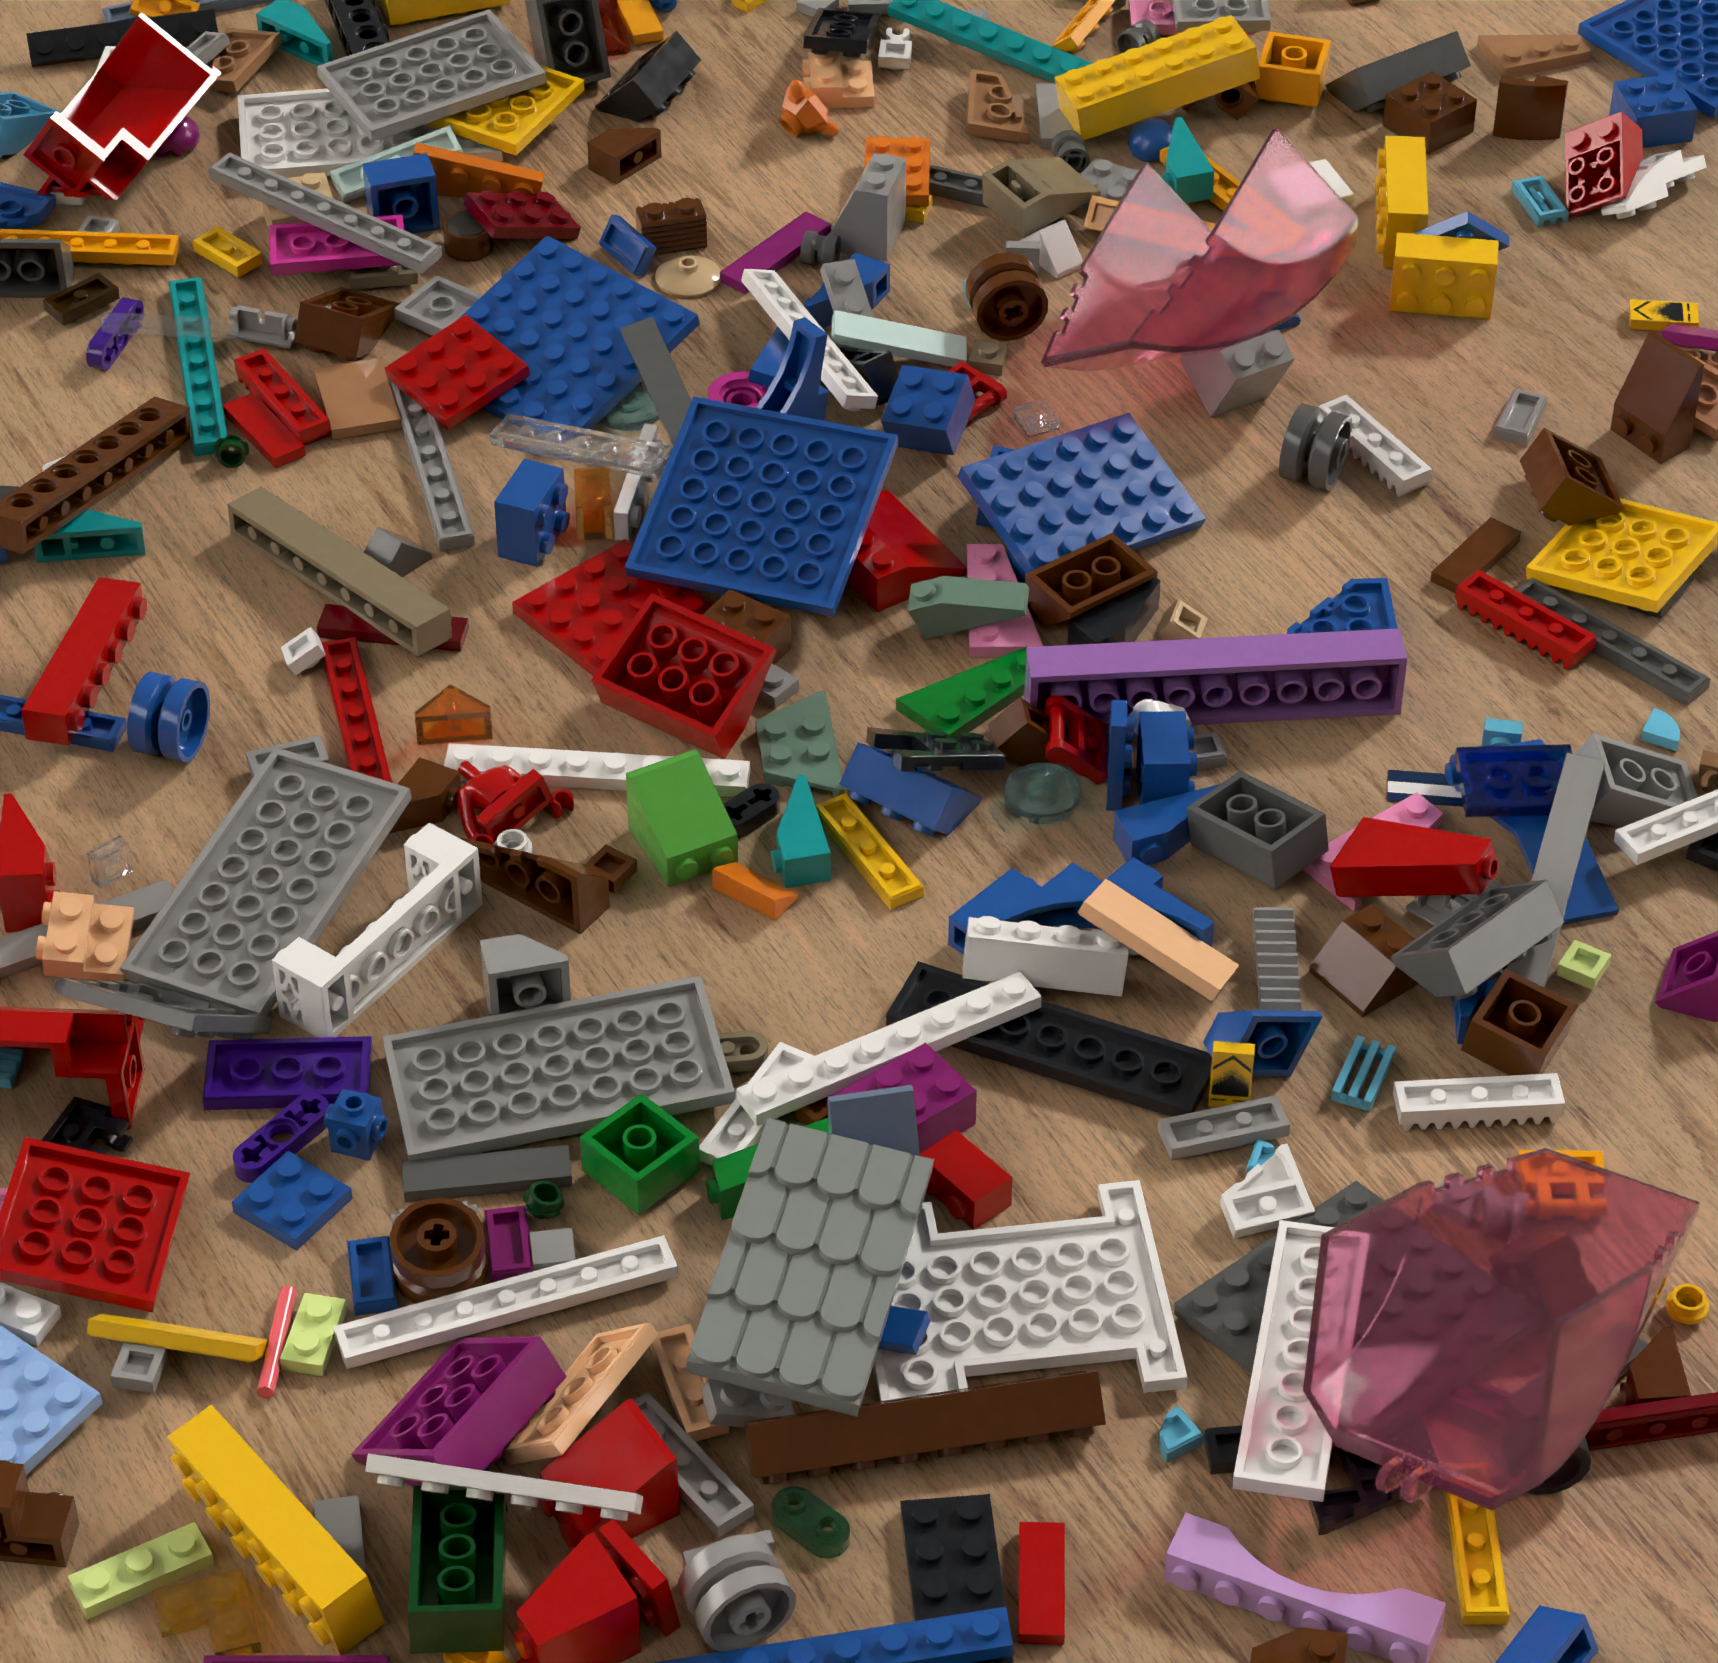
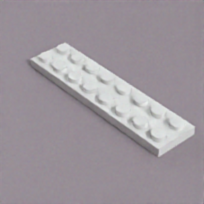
[1233,1220,1365,1502]

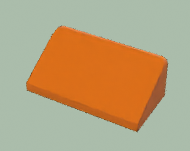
[712,862,798,921]

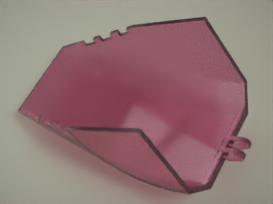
[1041,128,1358,371]
[1303,1148,1700,1510]

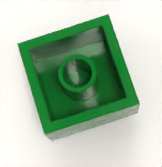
[580,1093,700,1215]

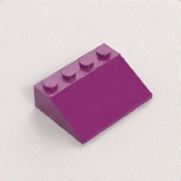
[351,1336,567,1487]

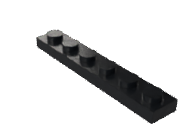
[26,9,218,67]

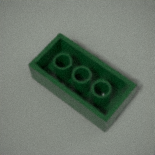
[408,1485,506,1654]

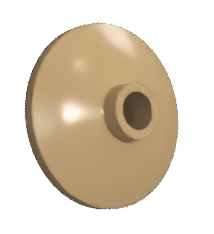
[655,255,721,298]

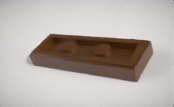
[1431,517,1521,593]

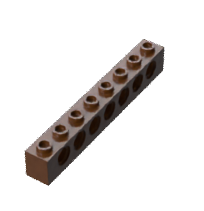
[0,396,190,554]

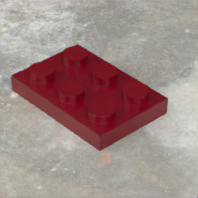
[463,190,581,239]

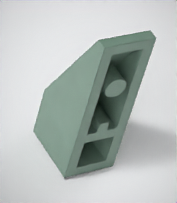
[908,576,1029,639]

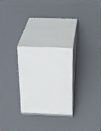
[1020,219,1084,279]

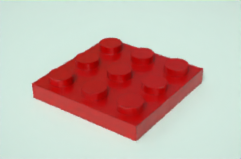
[384,314,530,430]

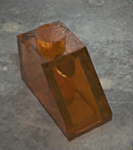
[574,467,613,541]

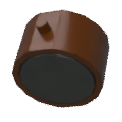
[443,210,494,262]

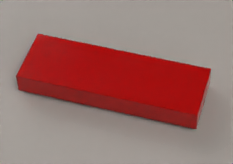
[223,393,306,468]
[1018,1522,1065,1645]

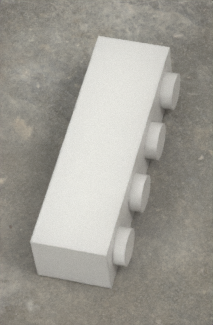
[962,916,1128,997]

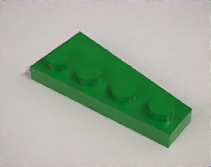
[896,647,1026,737]

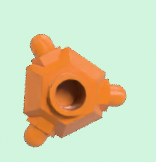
[778,80,839,137]

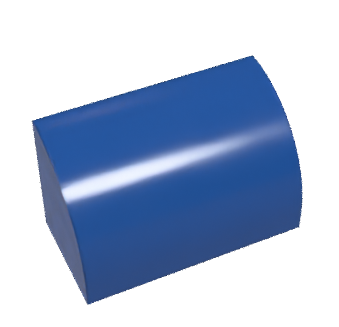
[1495,1605,1599,1663]

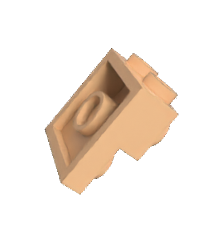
[802,51,875,109]
[36,891,135,981]

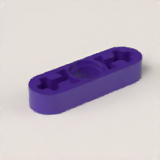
[86,297,144,370]
[233,1093,329,1183]

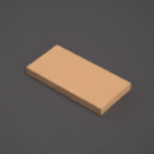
[1078,879,1239,1001]
[502,1323,659,1465]

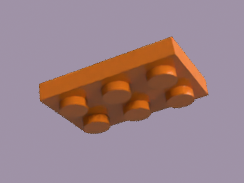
[864,136,930,206]

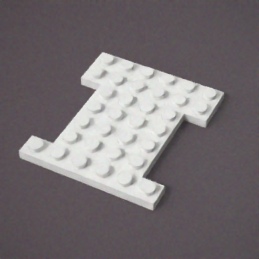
[873,1180,1188,1401]

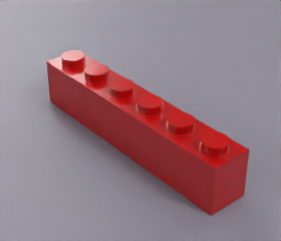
[22,577,147,746]

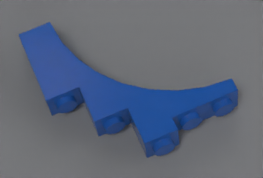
[755,317,829,421]
[948,857,1214,954]

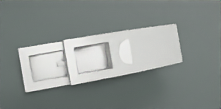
[1601,150,1707,219]

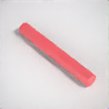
[257,1286,297,1398]

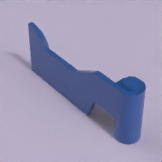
[1445,739,1619,925]

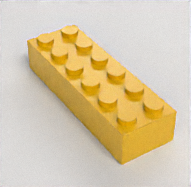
[1054,15,1260,141]
[167,1405,385,1655]

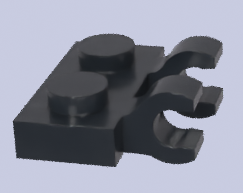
[41,1097,133,1155]

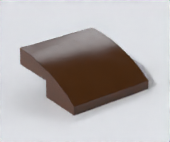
[1493,75,1569,140]

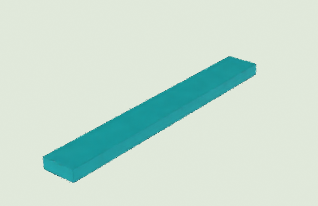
[168,277,227,456]

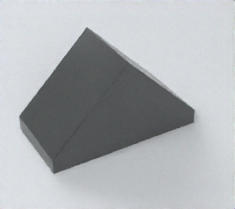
[364,527,432,577]

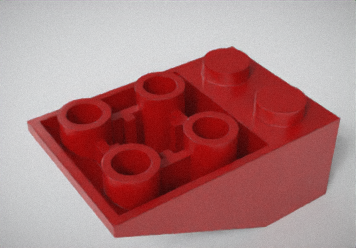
[1565,112,1643,218]

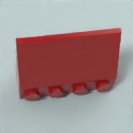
[847,491,967,612]
[591,593,776,759]

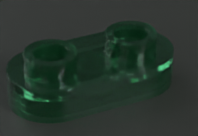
[772,1486,850,1559]

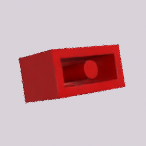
[920,1130,1012,1230]

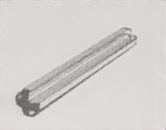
[102,312,239,340]

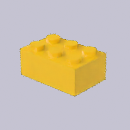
[1389,232,1499,319]

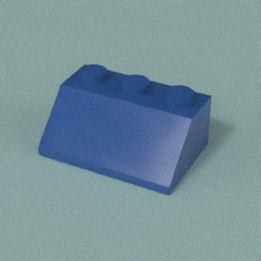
[839,742,982,837]

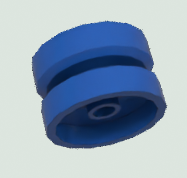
[127,671,210,763]

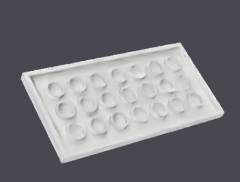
[237,88,503,178]

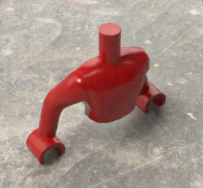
[457,761,574,845]

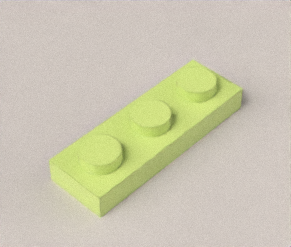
[68,1522,214,1619]

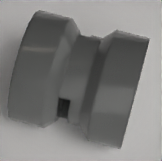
[1117,19,1160,53]
[1051,130,1089,173]
[800,230,841,265]

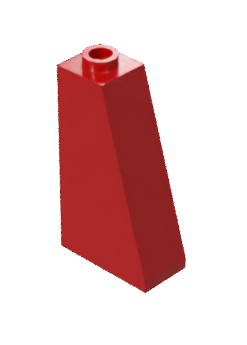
[1330,817,1499,897]

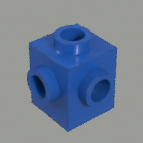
[324,1089,388,1161]

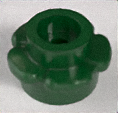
[214,434,249,468]
[523,1180,564,1219]

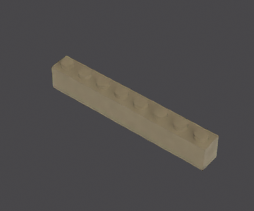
[228,486,452,657]

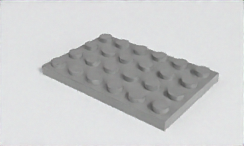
[317,9,547,142]

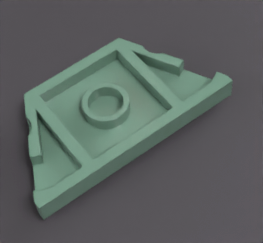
[755,691,845,798]

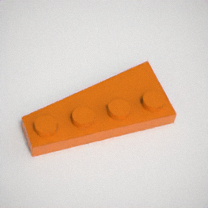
[413,142,545,197]

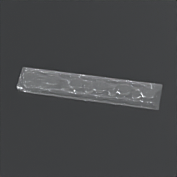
[489,414,673,479]

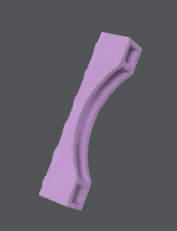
[1164,1512,1446,1663]

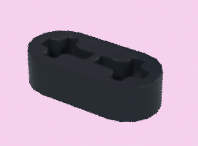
[723,783,780,838]

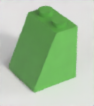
[626,749,738,887]

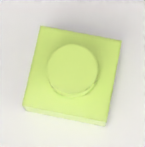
[1556,940,1611,990]

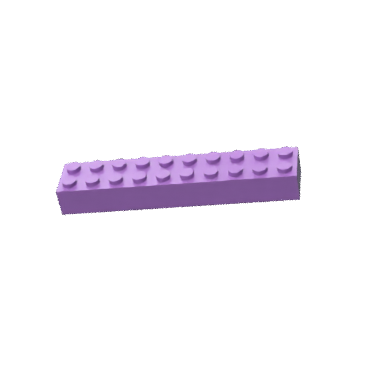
[1024,628,1407,729]

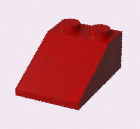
[0,793,60,932]

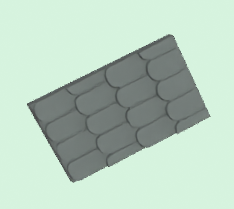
[686,1118,934,1417]

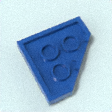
[0,182,57,229]
[1287,578,1397,634]
[1106,700,1134,811]

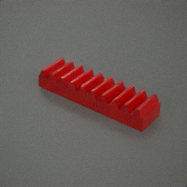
[234,348,331,446]
[1455,570,1597,670]

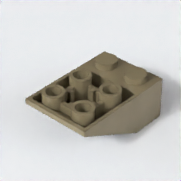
[982,157,1101,238]

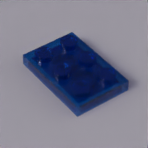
[1454,744,1572,817]

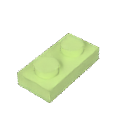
[280,1293,347,1376]

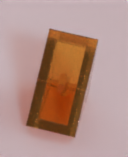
[414,684,493,745]

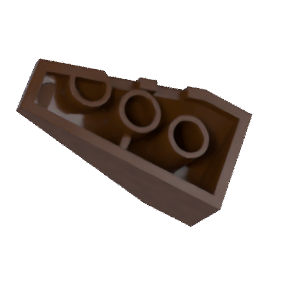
[460,838,610,934]

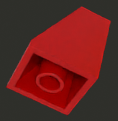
[538,1398,680,1549]
[513,1532,641,1663]

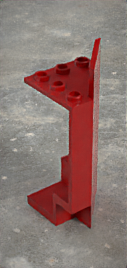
[23,13,221,200]
[0,1006,145,1130]

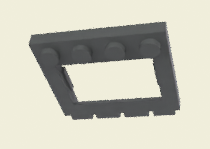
[54,978,273,1039]

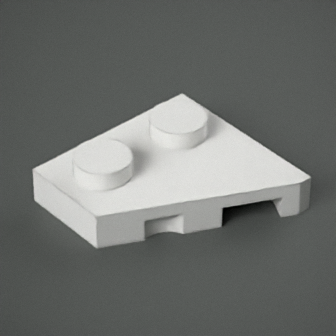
[1220,1143,1315,1239]

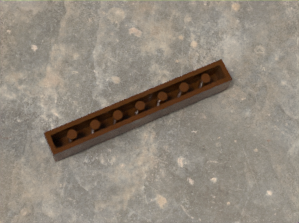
[744,1369,1106,1484]

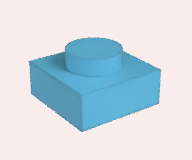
[1481,718,1523,749]

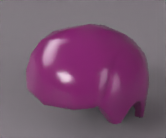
[155,116,200,157]

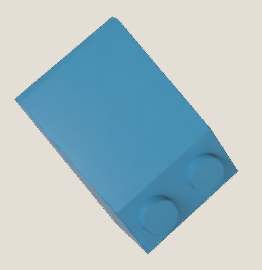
[0,91,62,159]

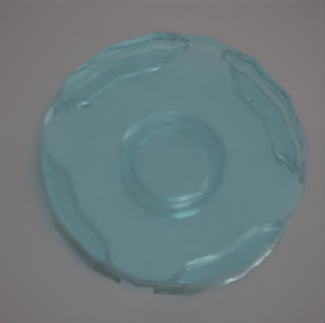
[600,382,659,431]
[1004,763,1081,825]

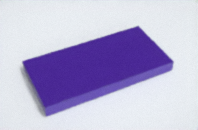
[202,1036,373,1110]

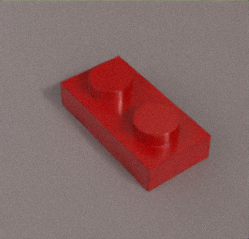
[476,769,554,843]

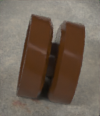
[965,252,1048,341]
[390,1197,487,1304]

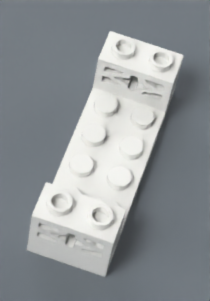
[272,823,483,1038]

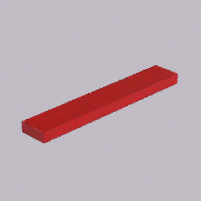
[321,637,392,783]

